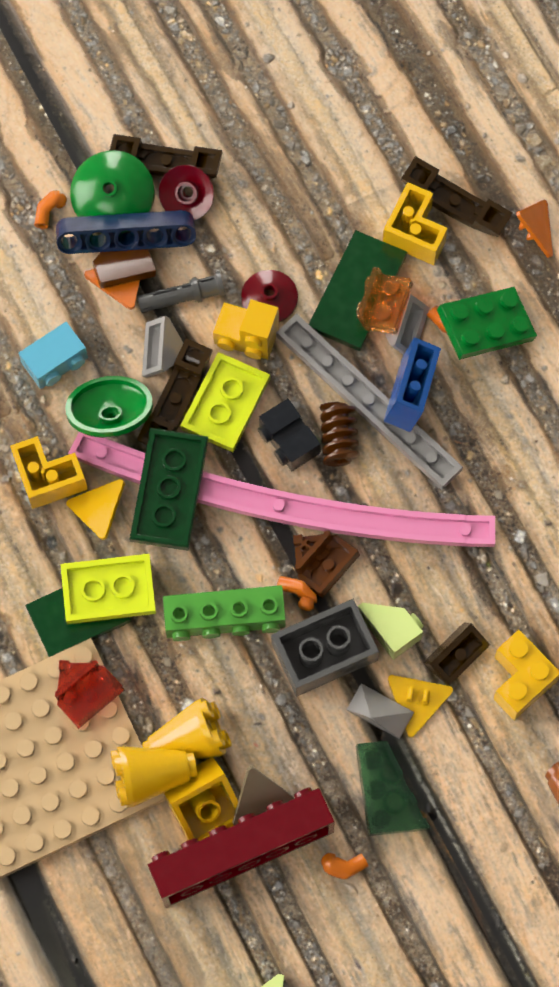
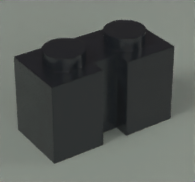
[258,398,321,472]

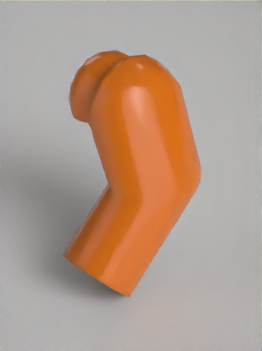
[277,576,317,611]

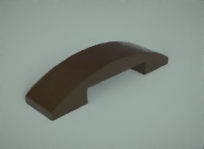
[109,134,223,179]
[401,156,513,237]
[137,338,213,445]

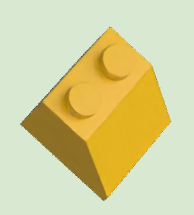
[163,757,238,841]

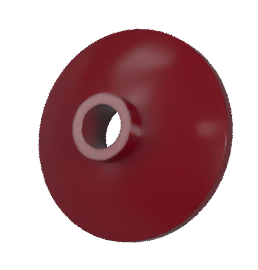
[159,165,214,220]
[241,270,298,322]

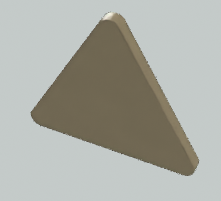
[232,766,295,825]

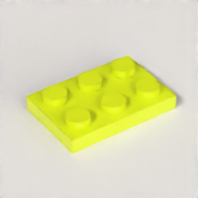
[180,352,270,452]
[60,554,156,624]

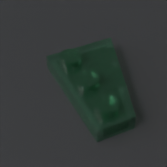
[355,741,430,836]

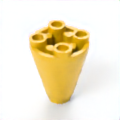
[142,697,232,760]
[111,746,197,808]

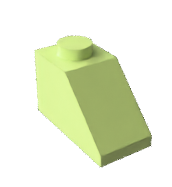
[358,602,423,660]

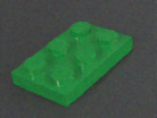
[437,287,537,360]

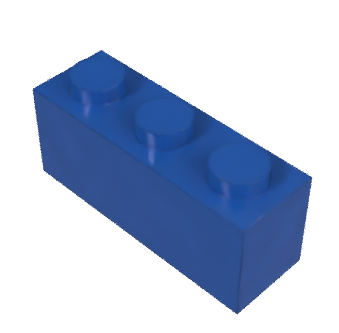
[384,337,441,432]

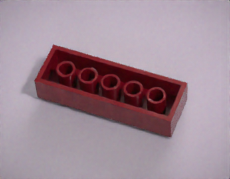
[147,787,335,908]

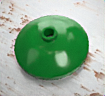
[70,150,155,234]
[65,376,153,438]

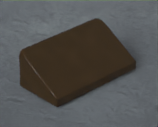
[423,622,490,686]

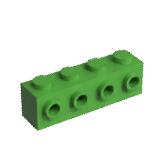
[163,585,286,641]

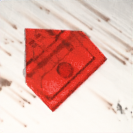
[55,660,124,729]

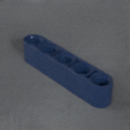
[56,210,196,254]

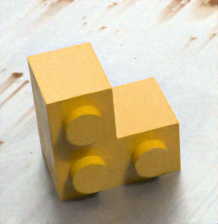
[383,182,448,265]
[213,299,279,360]
[10,436,88,509]
[493,630,559,721]

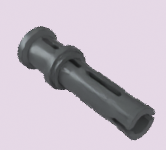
[137,271,226,313]

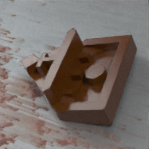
[93,249,156,289]
[293,530,360,598]

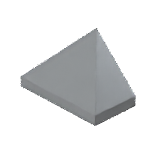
[379,294,429,355]
[142,316,184,378]
[347,684,414,739]

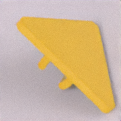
[66,479,125,540]
[388,675,453,738]

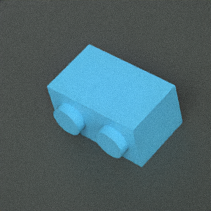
[18,322,88,389]

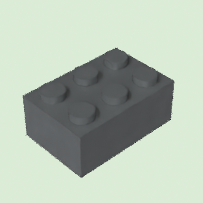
[271,598,379,697]

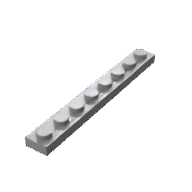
[276,313,463,490]

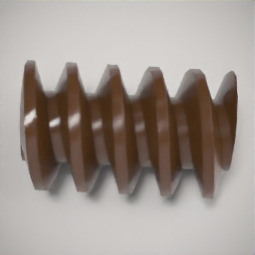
[319,402,360,467]

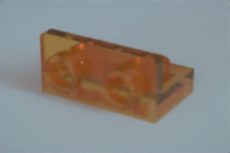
[356,267,413,334]

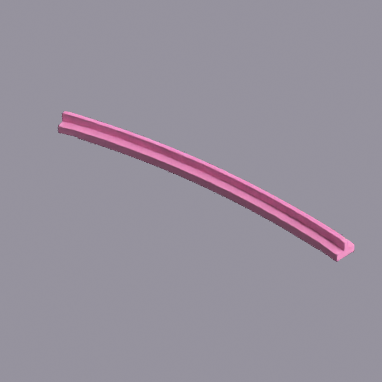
[68,432,495,547]

